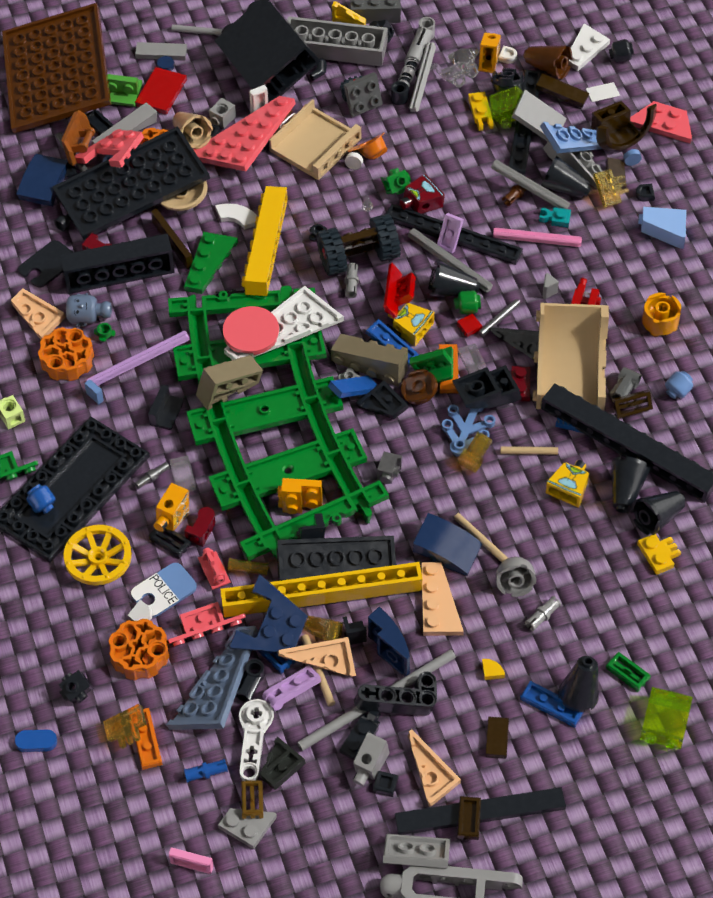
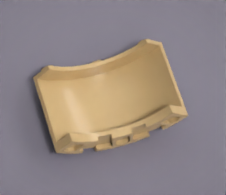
[533,303,609,411]

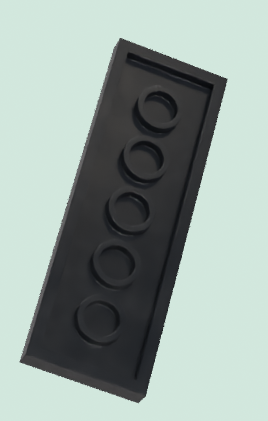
[276,536,396,581]

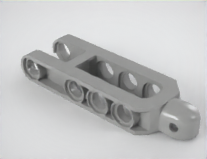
[380,865,523,898]

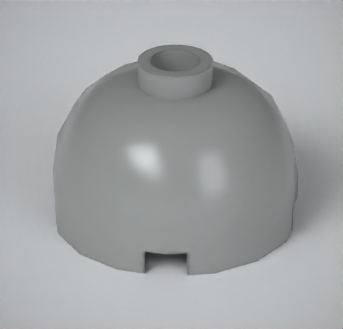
[496,557,536,597]

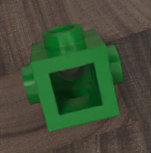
[381,168,411,195]

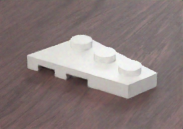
[568,24,610,71]

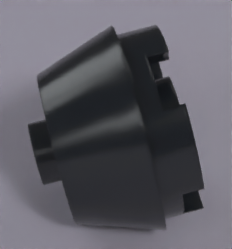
[490,68,525,98]

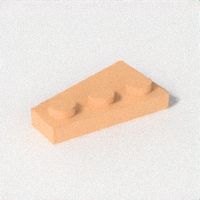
[11,288,66,339]

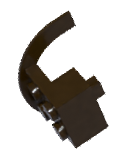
[591,101,657,151]

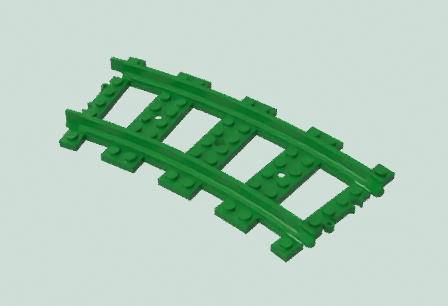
[168,286,389,561]

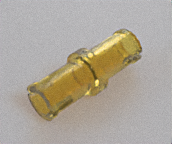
[228,558,269,576]

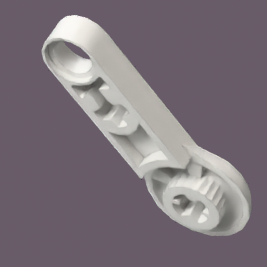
[239,699,274,781]

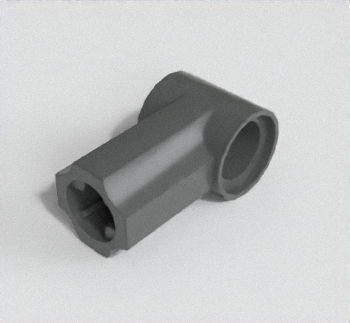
[610,367,642,404]

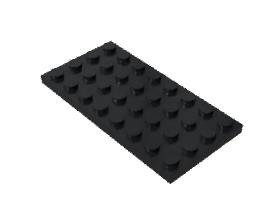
[52,126,210,240]

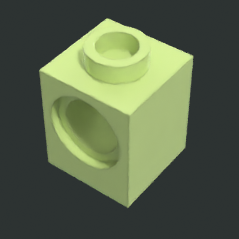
[0,395,25,430]

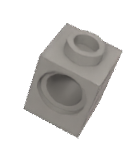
[209,98,236,129]

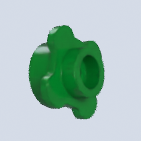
[94,323,116,342]

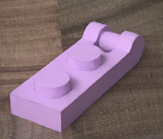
[262,665,321,710]

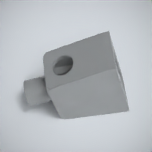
[352,732,390,786]

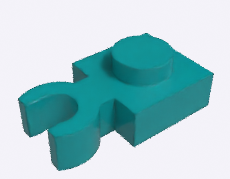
[539,208,571,228]

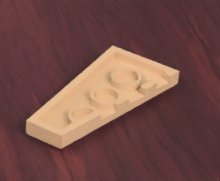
[422,562,464,636]

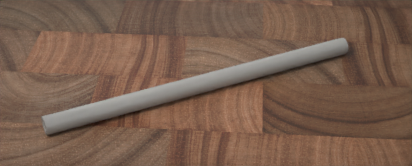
[297,649,456,751]

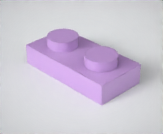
[437,213,464,253]

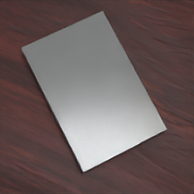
[511,90,567,141]
[383,834,450,868]

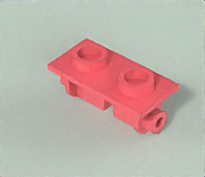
[198,548,231,590]

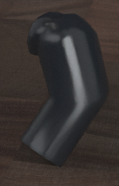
[309,58,327,81]

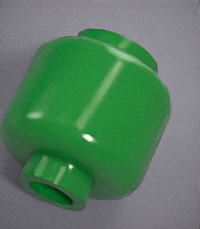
[454,290,481,315]

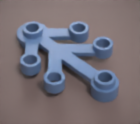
[442,404,495,457]

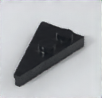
[490,327,539,360]

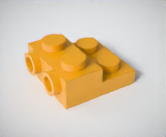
[278,478,323,514]

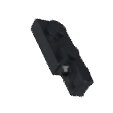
[340,711,381,760]

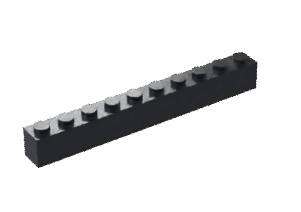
[541,383,713,503]

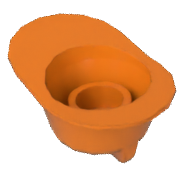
[348,132,387,159]

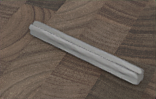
[409,42,436,113]
[491,160,570,209]

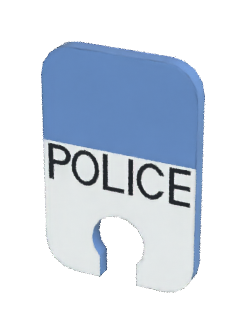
[131,563,197,618]

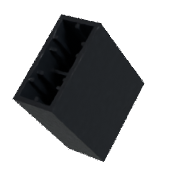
[214,0,320,103]

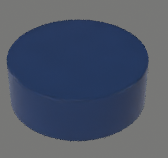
[157,56,174,71]

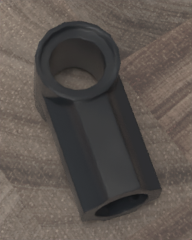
[236,659,264,702]

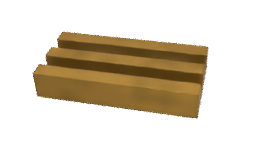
[241,780,264,819]

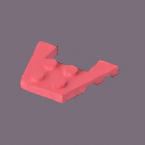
[75,129,144,167]

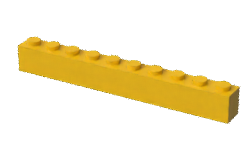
[220,562,423,618]

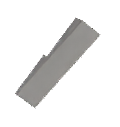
[92,102,157,145]

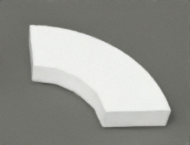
[215,204,257,230]

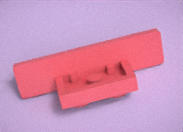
[167,602,246,646]

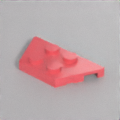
[630,101,692,144]

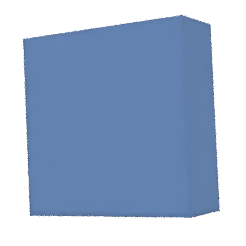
[84,379,104,405]

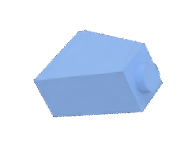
[638,207,686,249]

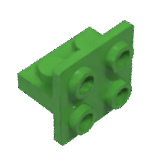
[108,74,142,107]

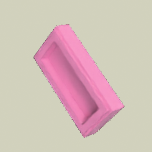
[169,847,214,874]

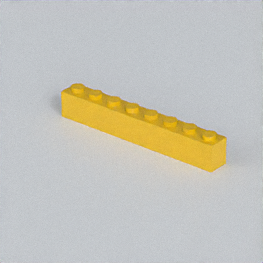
[242,186,288,296]

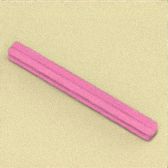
[493,228,582,247]

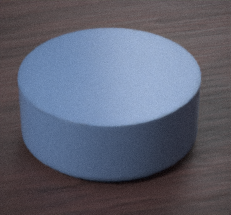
[623,149,642,166]

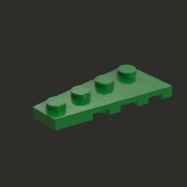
[184,232,238,294]

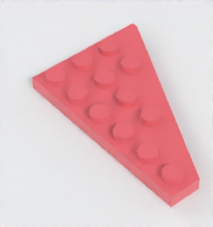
[193,96,296,172]

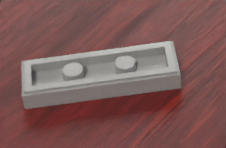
[135,42,187,60]

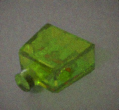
[489,86,523,129]

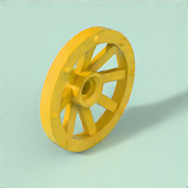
[64,525,132,585]

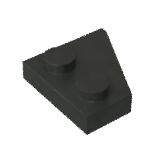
[260,737,306,790]

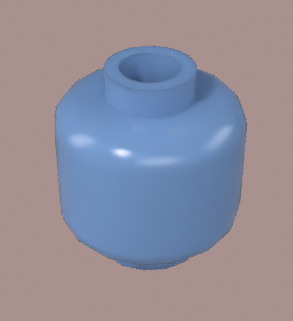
[665,371,693,399]

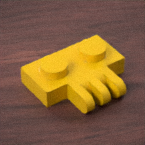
[637,534,681,575]

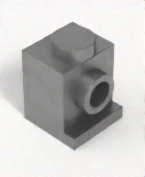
[377,451,402,484]

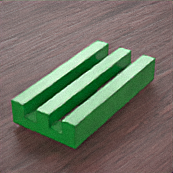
[606,652,651,692]

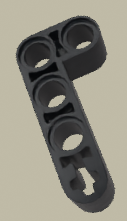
[354,671,437,716]

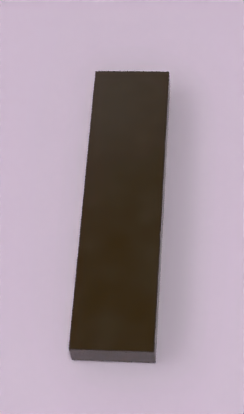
[151,209,193,269]

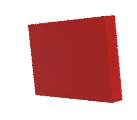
[135,67,187,115]

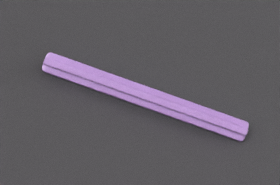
[86,331,190,386]

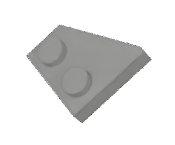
[218,808,277,849]

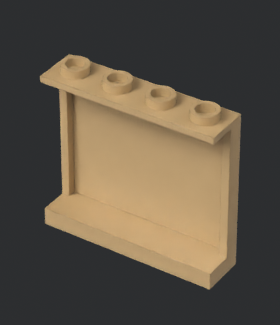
[269,99,361,180]

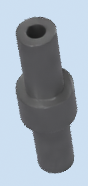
[134,462,170,489]

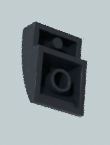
[452,365,522,409]

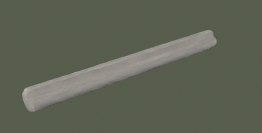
[408,228,493,293]

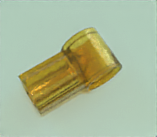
[458,432,492,473]

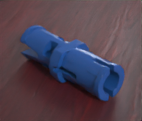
[184,759,228,782]

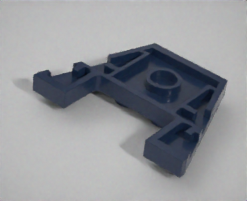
[229,575,308,653]

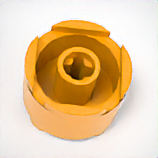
[642,293,681,337]

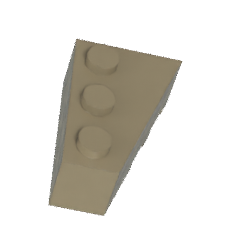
[196,355,263,411]

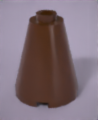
[523,45,573,79]

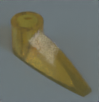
[303,615,343,641]

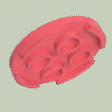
[223,306,279,355]

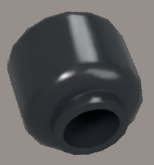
[609,39,634,63]

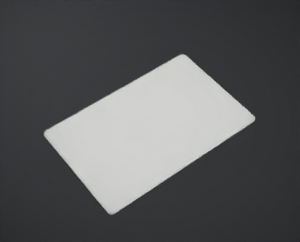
[586,82,620,102]

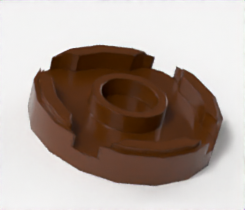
[401,369,438,405]

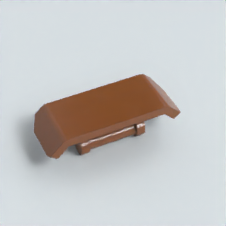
[61,110,95,166]

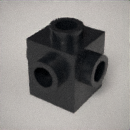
[59,670,94,703]

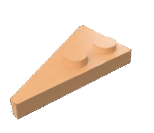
[278,637,356,677]
[408,729,461,807]

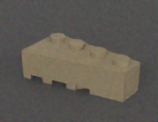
[331,334,408,387]

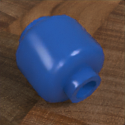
[26,484,56,514]

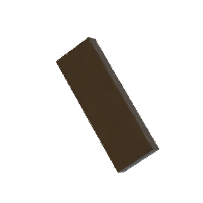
[535,73,589,108]

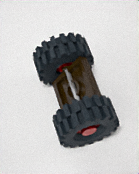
[316,213,401,276]

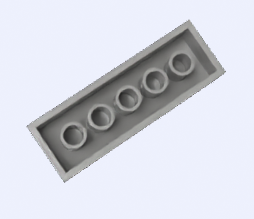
[287,16,388,66]

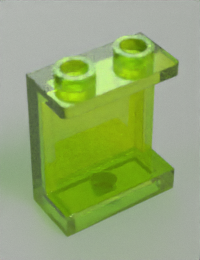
[640,687,693,749]

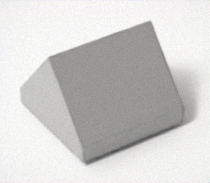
[542,273,559,299]

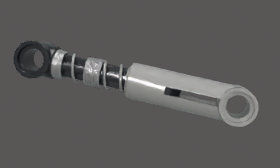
[391,17,435,105]

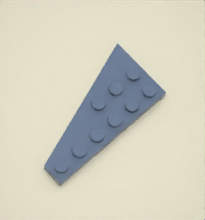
[166,626,258,730]

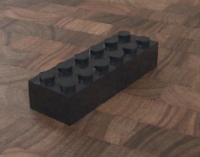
[60,234,175,294]

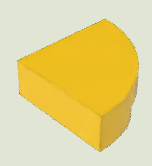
[482,659,505,680]

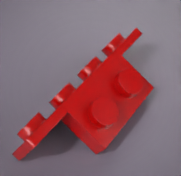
[383,263,416,319]

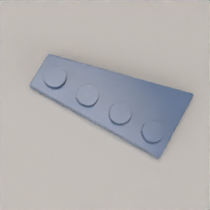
[540,122,602,154]

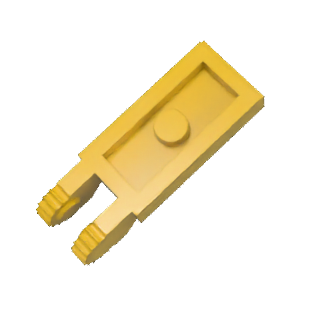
[468,91,494,131]

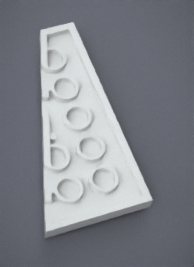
[224,286,344,360]

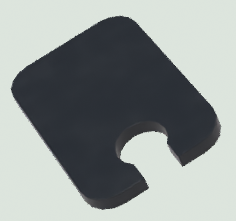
[18,240,73,288]

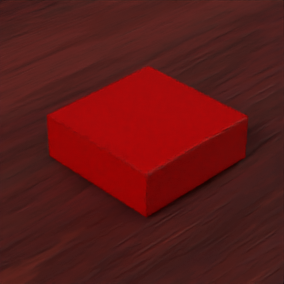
[457,314,482,337]

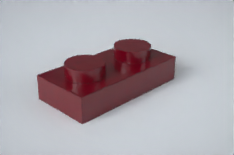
[511,366,530,402]

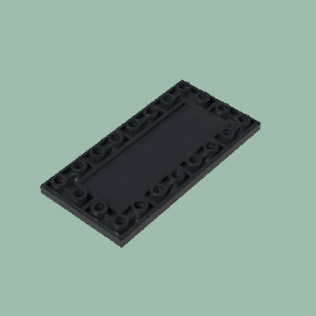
[0,416,150,563]

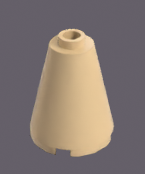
[173,112,213,149]

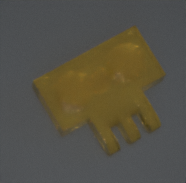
[593,169,629,208]
[103,704,147,749]

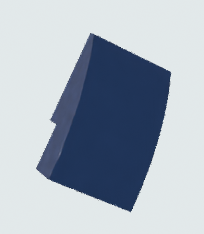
[17,154,69,207]
[413,513,482,576]
[368,607,410,677]

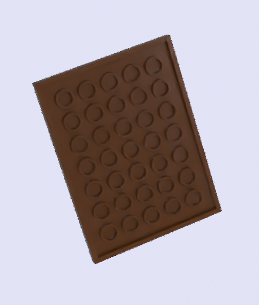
[2,3,111,133]

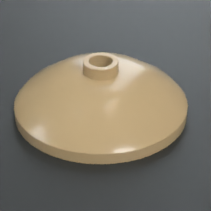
[160,181,208,211]

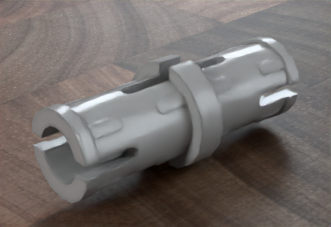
[344,263,359,298]
[525,596,561,631]

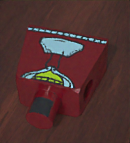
[400,174,445,214]

